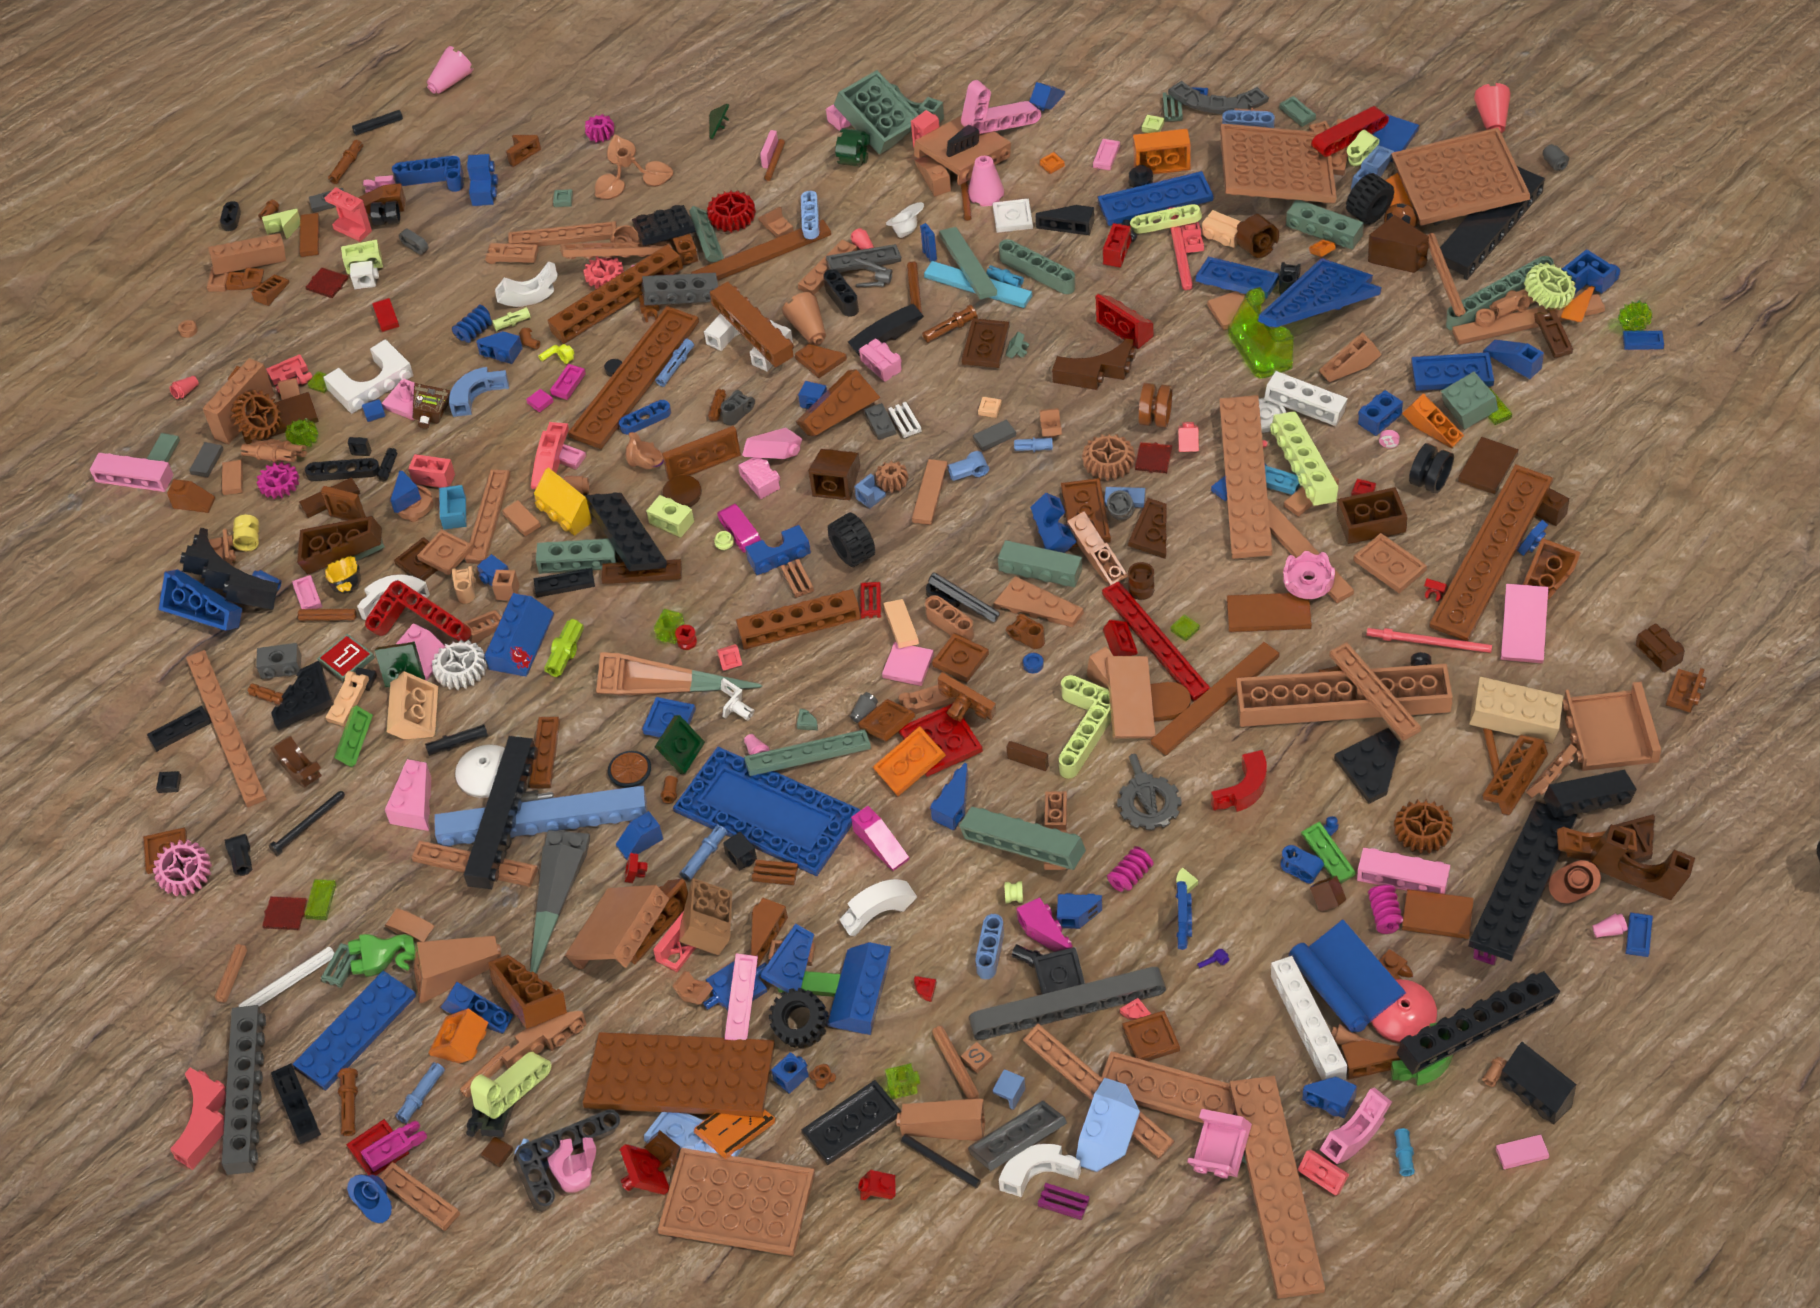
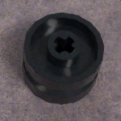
[1409,443,1454,494]

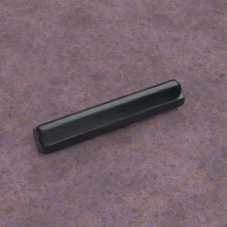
[352,110,403,135]

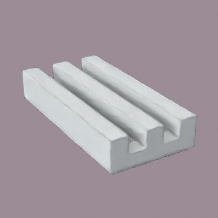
[888,402,922,438]

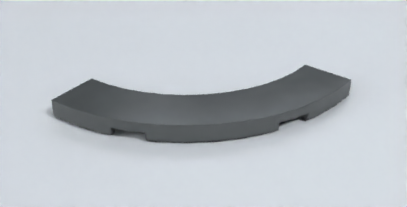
[1168,81,1269,114]

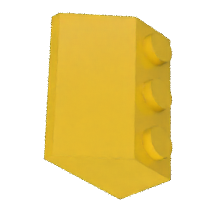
[534,467,592,536]

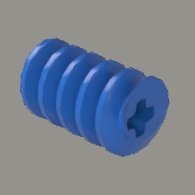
[452,305,492,343]

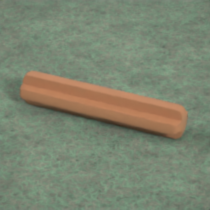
[215,944,247,1003]
[460,1045,511,1098]

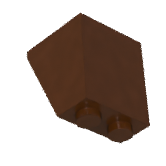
[1368,215,1429,273]
[809,449,860,501]

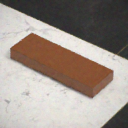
[300,213,320,257]

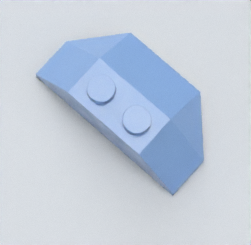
[1076,1078,1140,1172]

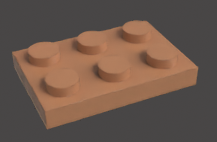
[1353,533,1427,594]

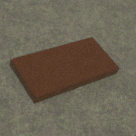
[242,392,319,444]

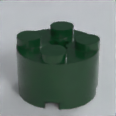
[835,128,870,167]

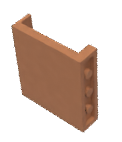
[914,115,1011,185]
[1562,682,1661,771]
[565,885,669,969]

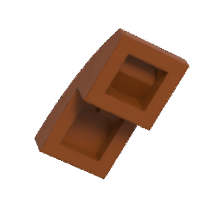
[225,268,264,290]

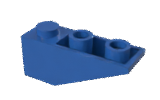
[1483,340,1544,379]
[930,763,968,830]
[440,982,513,1034]

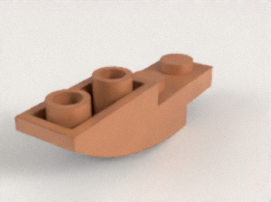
[1067,512,1128,586]
[1044,791,1067,870]
[502,1011,587,1069]

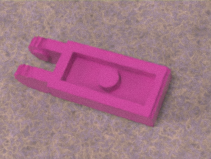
[361,1121,427,1172]

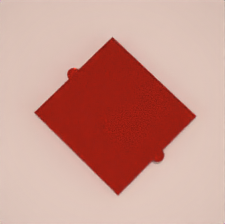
[305,267,349,298]
[1135,442,1172,474]
[262,896,307,930]

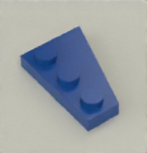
[761,923,814,993]

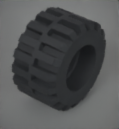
[1346,173,1395,225]
[827,512,875,567]
[769,988,829,1048]

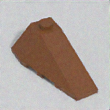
[1523,538,1581,601]

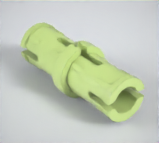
[492,307,531,332]

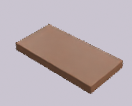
[1106,656,1155,739]

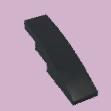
[848,303,924,357]
[271,1063,321,1144]

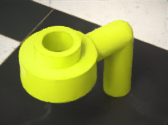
[538,344,574,364]

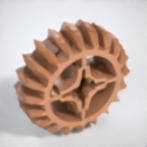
[1082,433,1135,481]

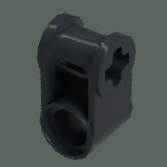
[1279,262,1301,294]

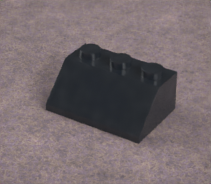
[1500,1042,1577,1124]

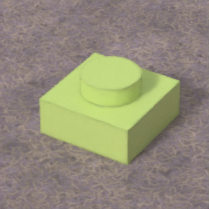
[1142,115,1164,133]

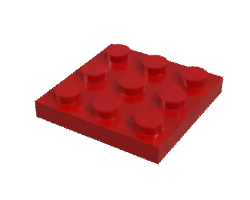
[899,703,983,777]

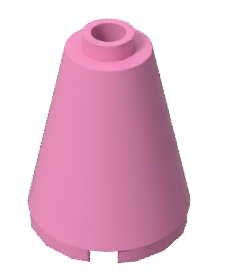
[427,46,474,94]
[968,156,1004,207]

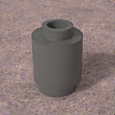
[1542,144,1569,171]

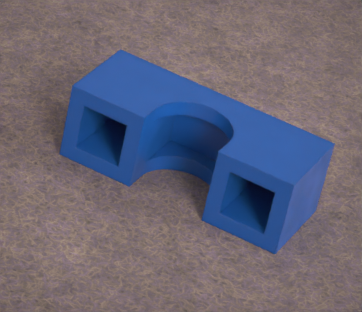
[1030,493,1076,553]
[745,525,811,575]

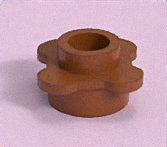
[809,1064,836,1089]

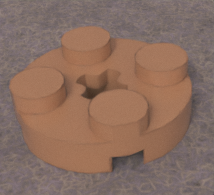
[397,485,434,522]

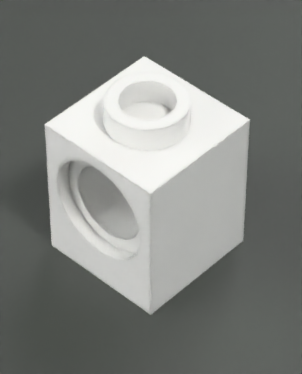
[350,261,379,289]

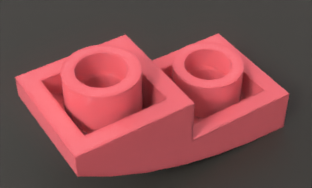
[1181,222,1204,253]

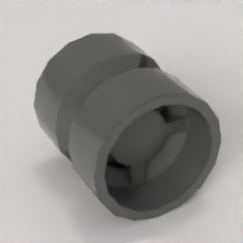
[1107,490,1135,521]

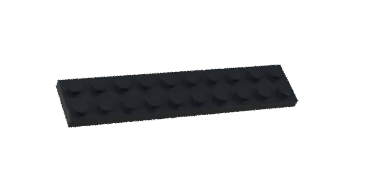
[1468,801,1578,962]

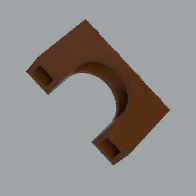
[1589,824,1695,900]

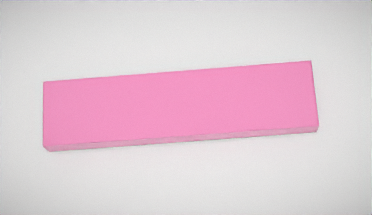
[724,953,758,1040]

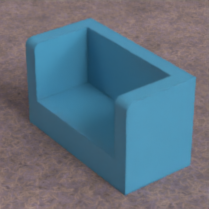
[439,485,467,530]

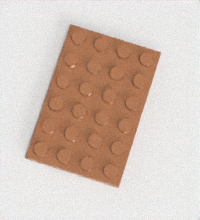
[658,1148,815,1256]

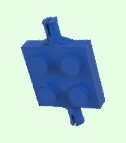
[1176,881,1192,950]
[703,961,767,1011]

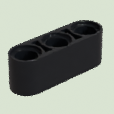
[823,269,859,317]

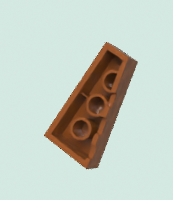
[796,369,880,436]
[488,955,567,1029]

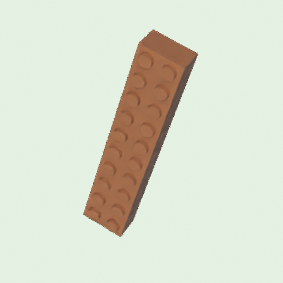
[1236,664,1453,727]

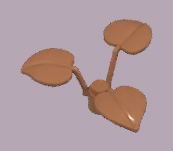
[595,134,674,199]

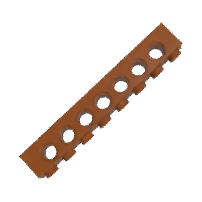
[547,244,683,344]

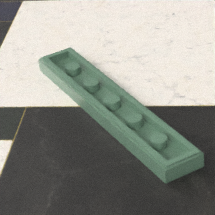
[939,227,997,300]
[744,729,871,776]

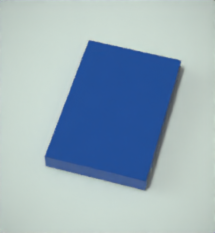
[1372,114,1419,162]

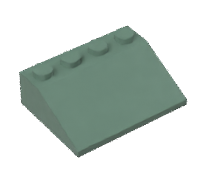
[834,70,919,155]

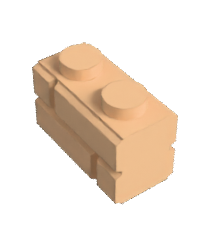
[1202,210,1241,248]

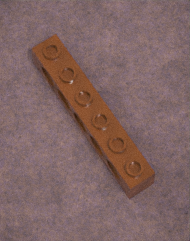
[736,589,861,650]

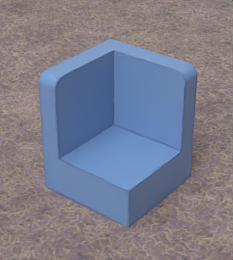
[854,474,886,509]
[993,1069,1025,1110]

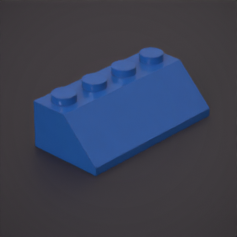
[828,942,891,1035]

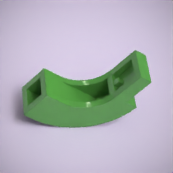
[1391,1023,1453,1086]

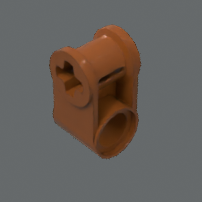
[1006,614,1045,649]

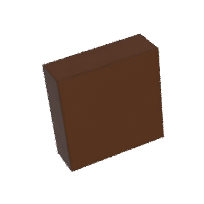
[481,1136,514,1167]

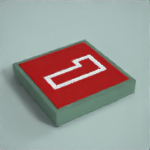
[317,634,375,682]

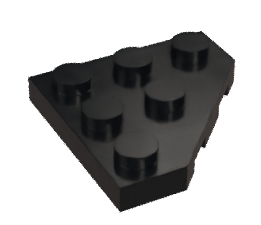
[271,661,334,731]
[1334,728,1400,804]

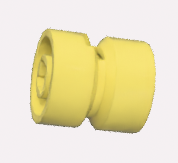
[233,515,259,552]

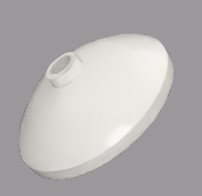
[455,745,505,798]

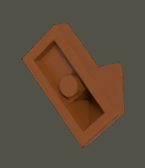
[506,135,541,167]

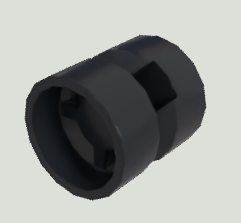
[370,201,400,226]

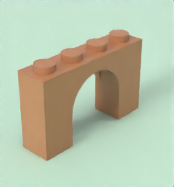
[202,358,275,445]

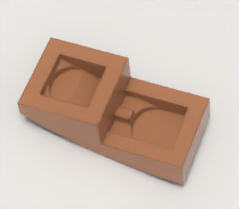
[385,908,435,942]

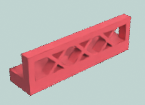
[653,911,696,972]

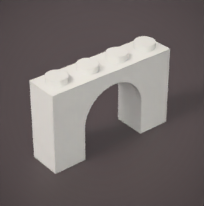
[704,314,793,371]
[323,339,414,414]

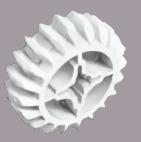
[432,640,487,690]

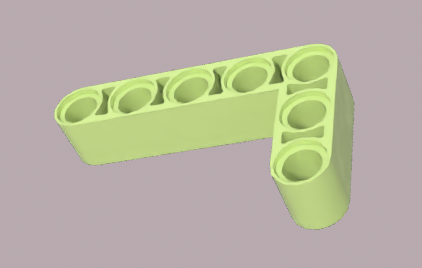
[1059,675,1112,779]

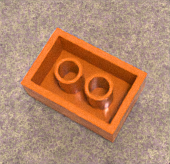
[1133,129,1191,174]

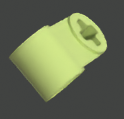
[1347,130,1380,166]

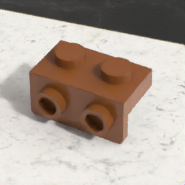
[1666,668,1707,713]

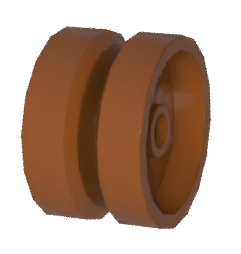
[1139,383,1173,428]

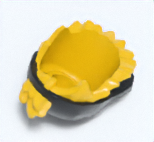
[325,556,361,594]

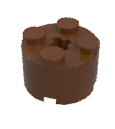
[1236,214,1280,258]

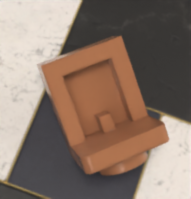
[1040,408,1062,438]
[673,971,713,1005]

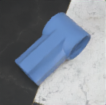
[947,451,989,481]

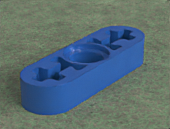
[619,400,671,435]

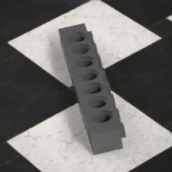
[222,1005,266,1175]

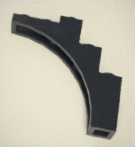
[180,528,278,610]

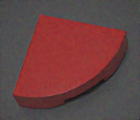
[914,976,937,1002]

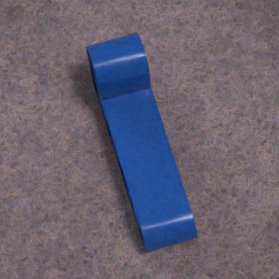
[392,156,464,192]

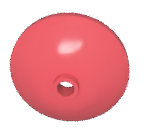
[1371,979,1437,1043]

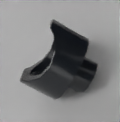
[1129,165,1153,188]

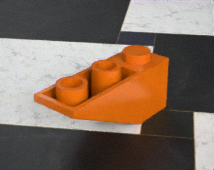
[1402,393,1464,448]

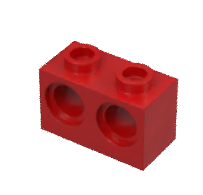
[1103,223,1131,268]

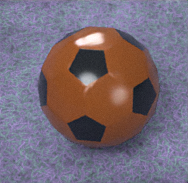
[1384,203,1417,227]

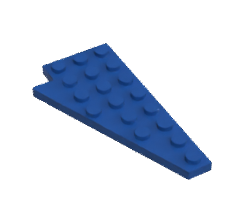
[1258,258,1382,327]

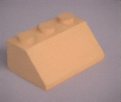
[387,671,438,739]

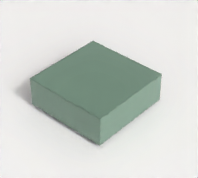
[553,189,573,207]

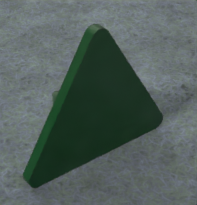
[709,103,729,139]

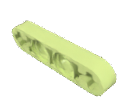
[1130,204,1202,234]

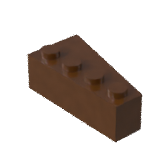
[297,516,382,575]

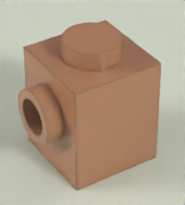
[492,570,520,601]

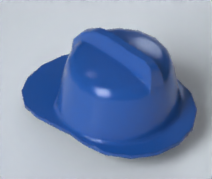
[347,1174,392,1223]

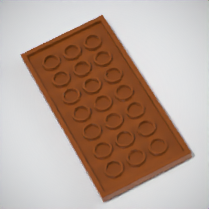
[583,1032,775,1117]

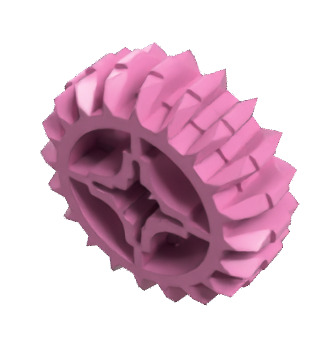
[153,840,212,896]

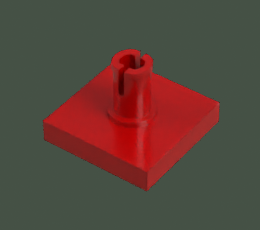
[619,1144,670,1195]

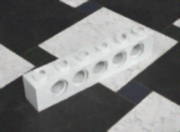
[1271,956,1347,1080]

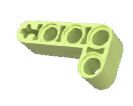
[471,1052,551,1119]

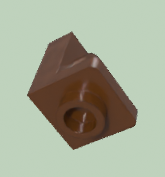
[644,1130,680,1172]

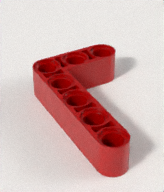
[365,580,471,642]

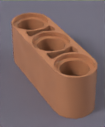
[925,596,974,641]

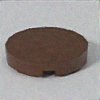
[663,475,702,507]

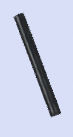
[901,1134,981,1188]

